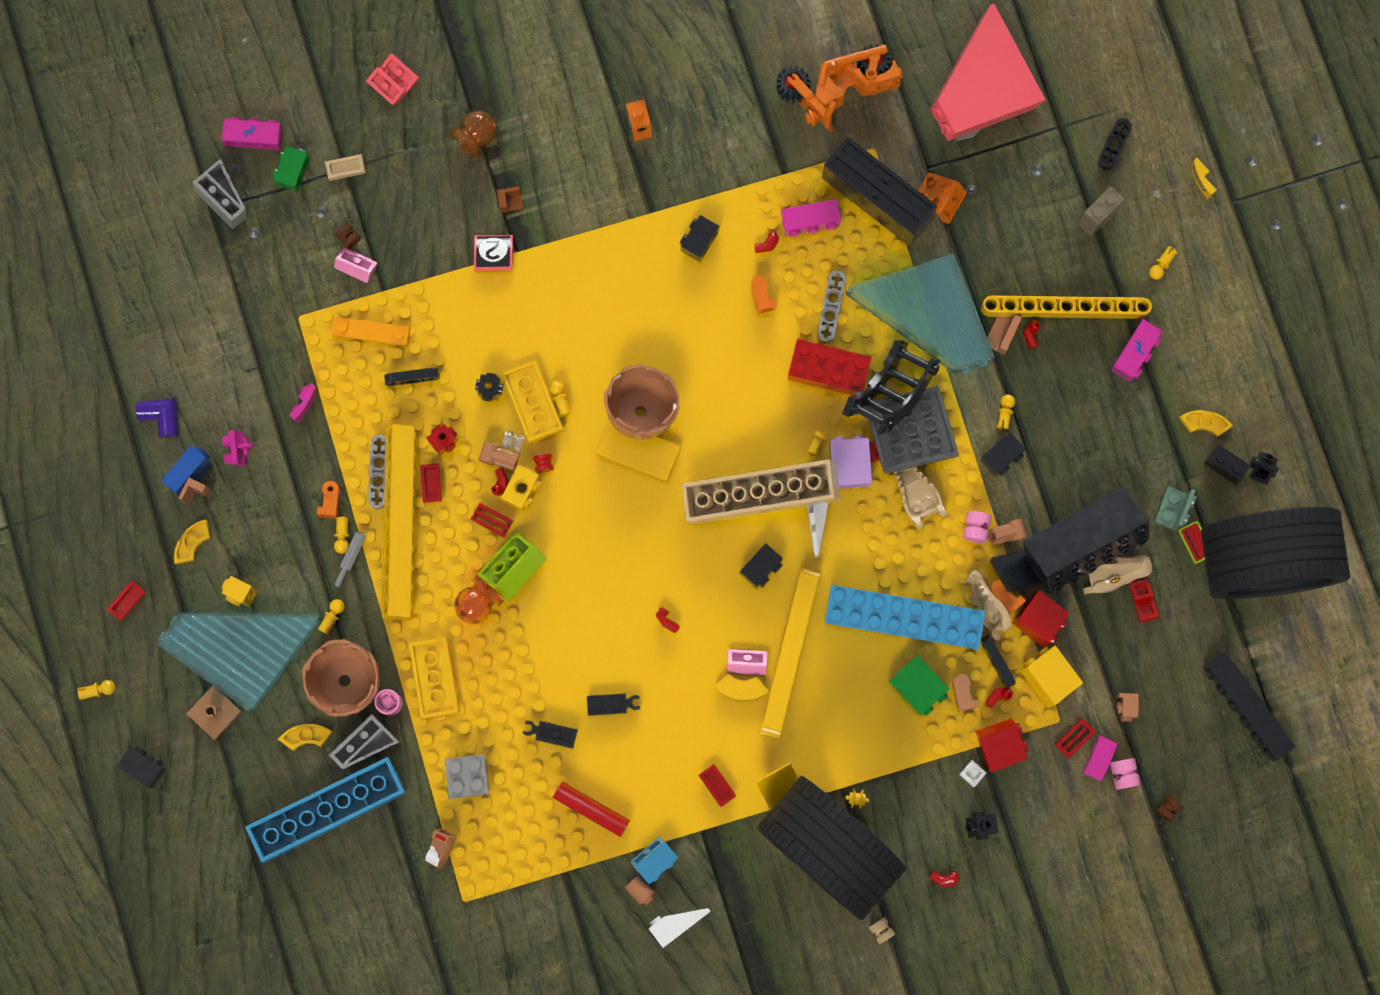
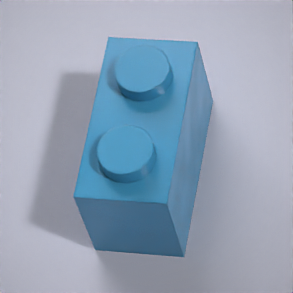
[630,836,678,884]

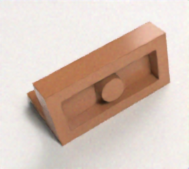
[984,314,1022,355]
[178,478,213,506]

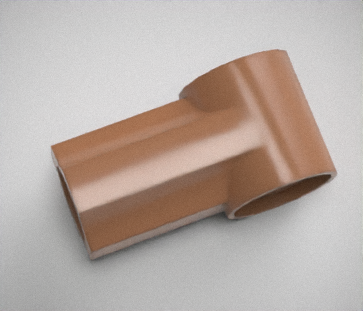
[478,442,519,471]
[988,519,1028,546]

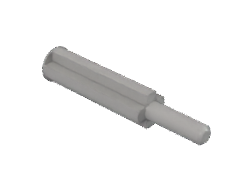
[335,531,366,587]

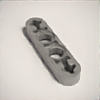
[817,270,846,343]
[368,435,386,510]

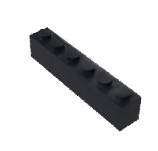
[1203,651,1296,761]

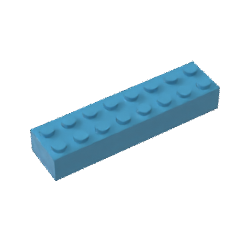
[825,585,986,650]
[245,757,407,863]

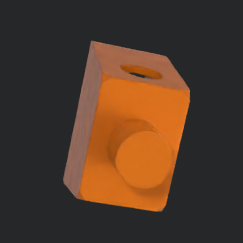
[626,100,652,142]

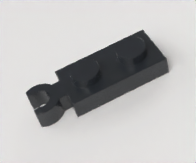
[587,693,640,716]
[523,721,578,749]

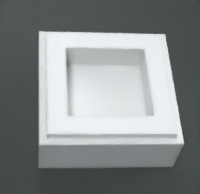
[959,760,987,788]

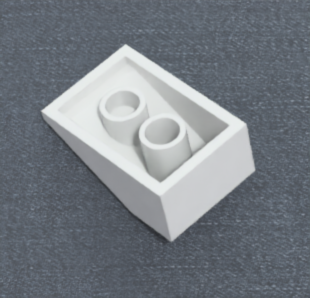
[649,908,711,948]

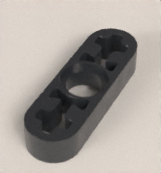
[1098,118,1132,170]
[384,368,440,386]
[981,635,1016,689]

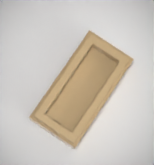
[325,154,366,181]

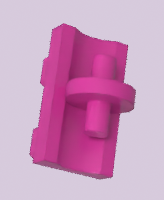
[222,430,254,466]

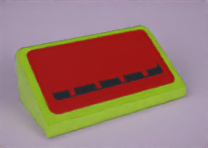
[1178,521,1205,564]

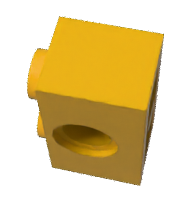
[501,464,541,512]

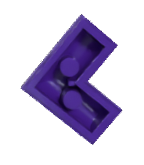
[136,398,179,438]

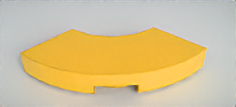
[1179,410,1233,438]
[174,519,211,564]
[714,674,769,701]
[278,724,333,751]

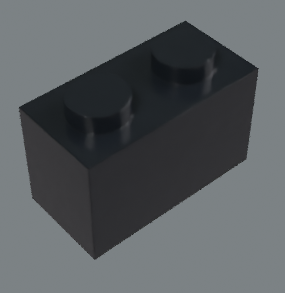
[679,215,720,262]
[980,432,1026,477]
[1204,444,1251,485]
[740,543,783,589]
[117,746,166,789]

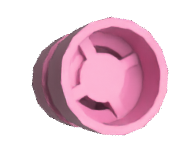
[962,511,992,543]
[375,689,403,716]
[1110,758,1141,790]

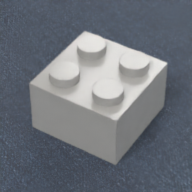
[445,754,490,800]

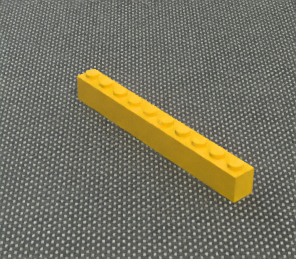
[382,424,416,619]

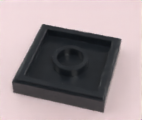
[990,551,1040,592]

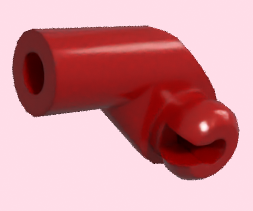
[754,232,779,253]
[1023,320,1040,349]
[491,467,509,496]
[656,607,680,633]
[985,687,1013,708]
[929,871,959,888]

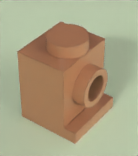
[1116,693,1139,722]

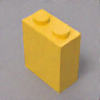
[1020,645,1083,708]

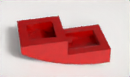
[1129,578,1159,623]

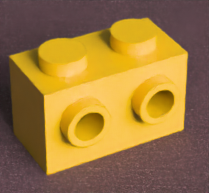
[222,576,258,608]

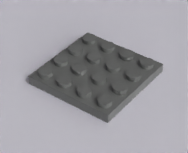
[865,386,959,474]

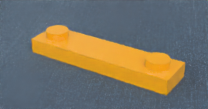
[331,317,410,347]

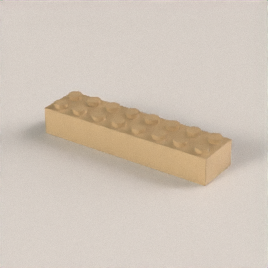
[682,459,841,524]

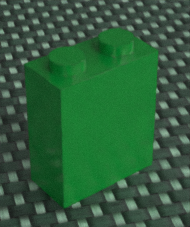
[888,655,949,717]

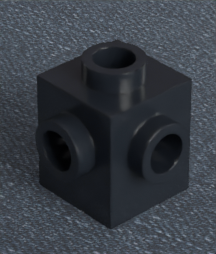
[475,373,504,402]
[1249,451,1279,485]
[965,811,999,841]

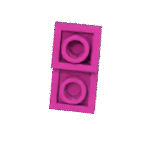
[289,383,317,423]
[1083,735,1117,781]

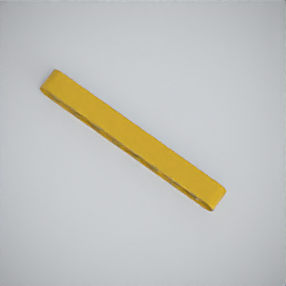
[981,296,1152,319]
[760,567,820,739]

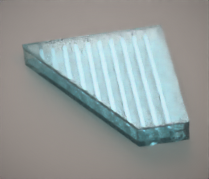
[846,253,995,375]
[157,613,322,713]

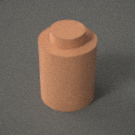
[625,875,655,905]

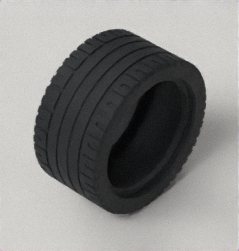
[1201,507,1350,599]
[756,776,907,920]

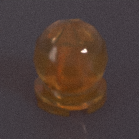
[448,110,497,158]
[454,575,504,625]

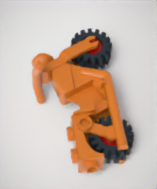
[777,44,903,132]

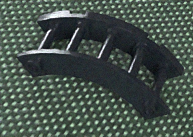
[842,340,941,435]

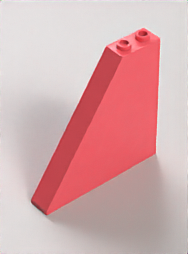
[931,4,1046,141]

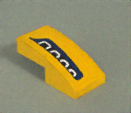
[1191,158,1216,200]

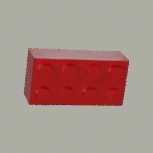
[787,339,872,396]

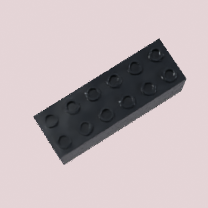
[822,136,938,247]
[1023,487,1150,594]

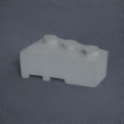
[192,159,247,229]
[329,713,399,769]

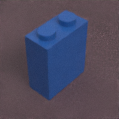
[161,446,212,495]

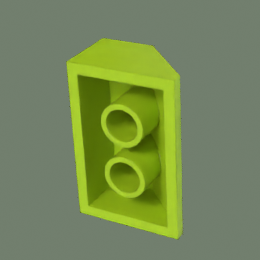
[477,532,547,602]

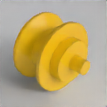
[845,789,869,809]

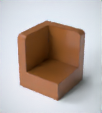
[497,187,523,213]

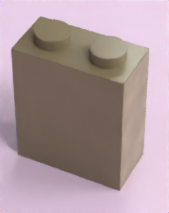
[1078,187,1125,237]

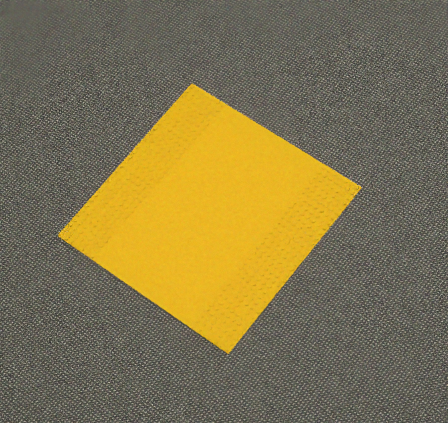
[299,149,1060,902]

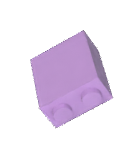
[829,435,872,489]

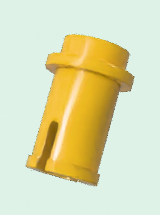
[806,431,826,457]

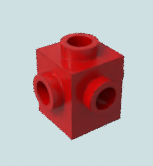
[426,424,458,456]

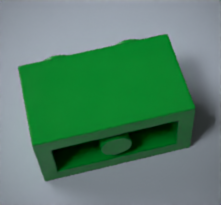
[273,146,310,192]

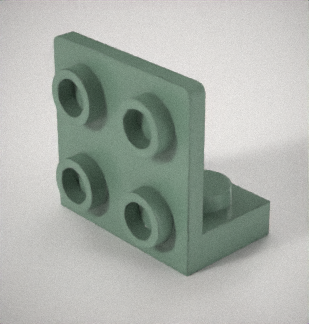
[1154,487,1197,531]

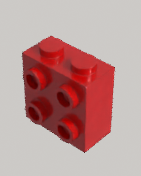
[1012,590,1069,647]
[975,718,1028,772]

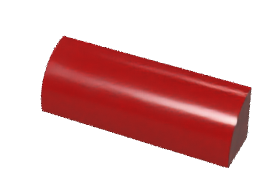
[552,782,631,837]

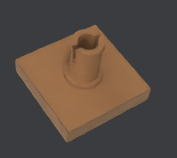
[186,685,242,740]

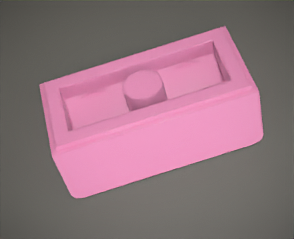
[334,247,378,283]
[727,649,767,675]

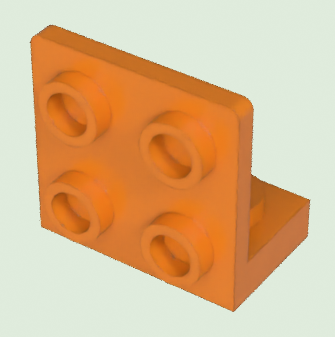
[918,172,967,224]

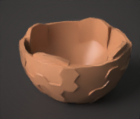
[604,364,680,439]
[302,639,380,717]

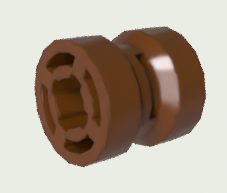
[335,223,361,250]
[1156,795,1183,823]

